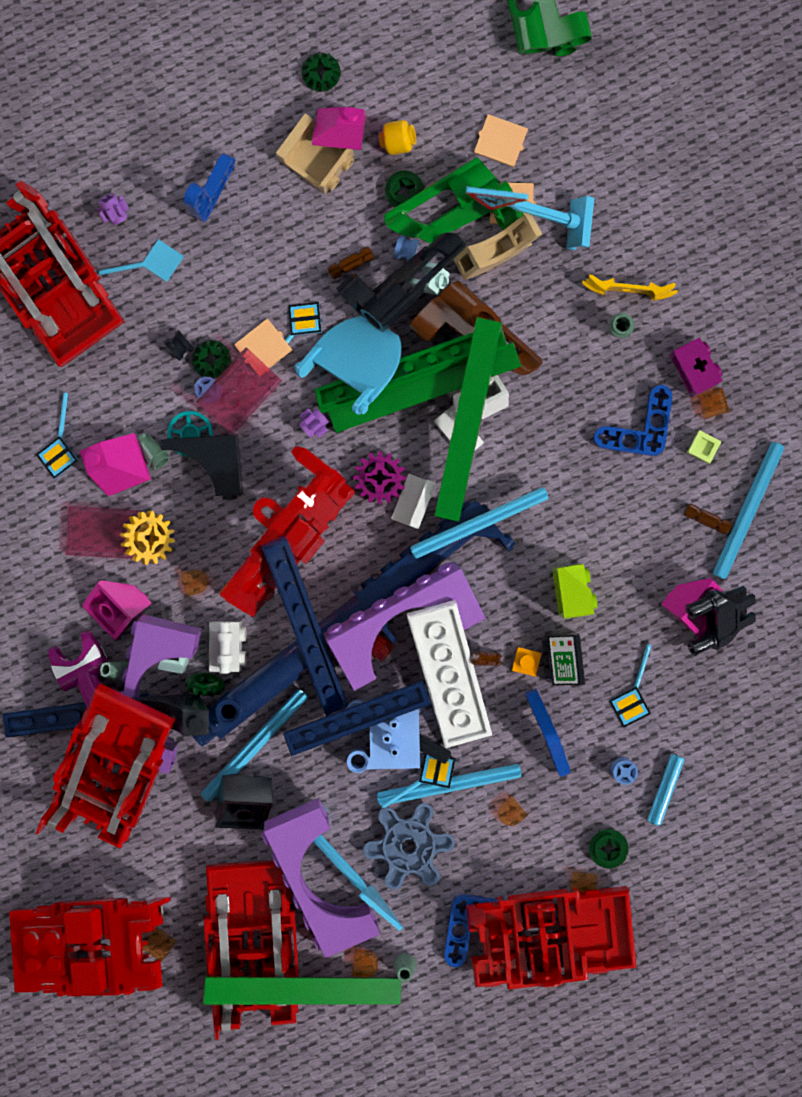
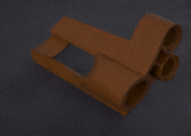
[408,281,543,375]

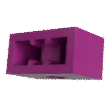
[669,337,723,398]

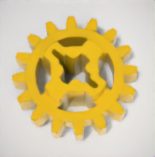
[120,511,175,565]

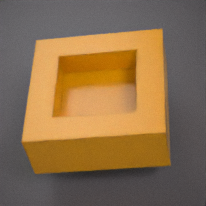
[511,646,542,677]

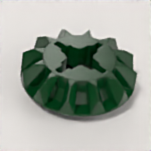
[301,51,341,92]
[385,170,424,207]
[192,340,231,379]
[185,673,225,697]
[589,828,629,869]

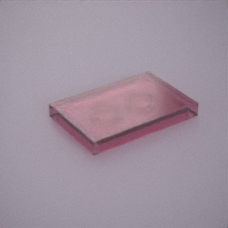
[196,347,282,434]
[66,506,144,559]

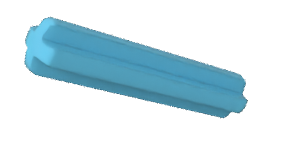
[648,754,684,826]

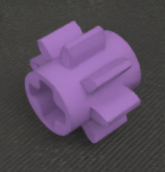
[97,193,129,225]
[298,408,329,438]

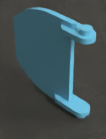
[294,316,401,414]

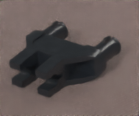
[685,586,756,656]

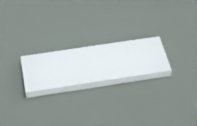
[407,600,492,748]

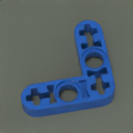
[183,153,236,222]
[593,385,672,456]
[525,688,571,777]
[444,894,523,967]

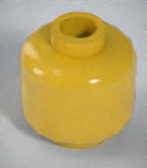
[379,120,416,155]

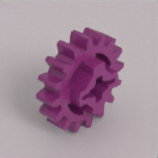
[353,451,407,505]

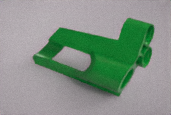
[507,0,592,57]
[384,157,524,243]

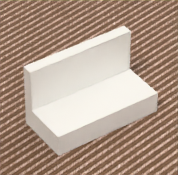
[391,474,436,529]

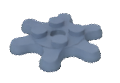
[363,803,455,890]

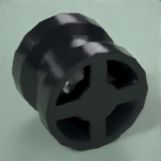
[164,330,194,361]

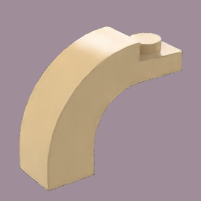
[453,214,542,280]

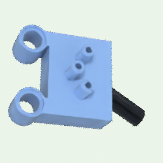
[347,699,451,773]

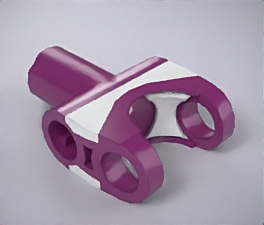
[48,630,109,709]

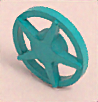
[167,411,214,457]

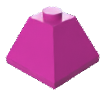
[312,107,367,150]
[79,433,151,496]
[661,578,723,637]
[82,580,152,641]

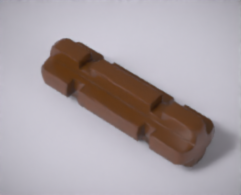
[328,246,374,279]
[684,504,732,534]
[471,652,502,666]

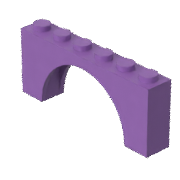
[323,562,486,691]
[120,614,202,774]
[262,798,380,958]

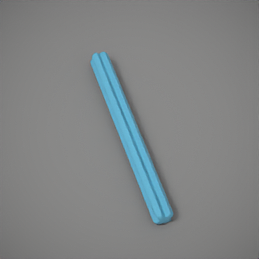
[713,442,784,579]
[410,487,548,558]
[200,689,308,802]
[377,764,521,806]

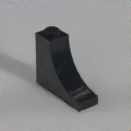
[161,434,243,500]
[130,694,209,737]

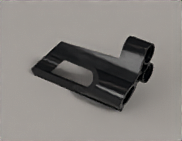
[336,232,466,332]

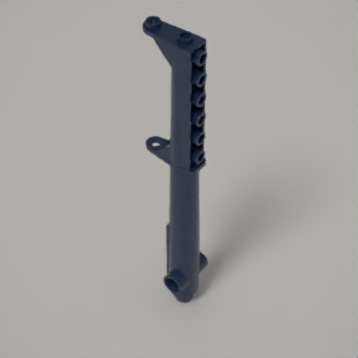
[193,500,515,747]

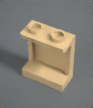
[276,113,354,194]

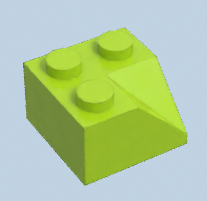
[552,564,598,619]

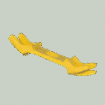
[582,274,678,301]

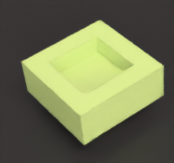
[686,430,721,464]

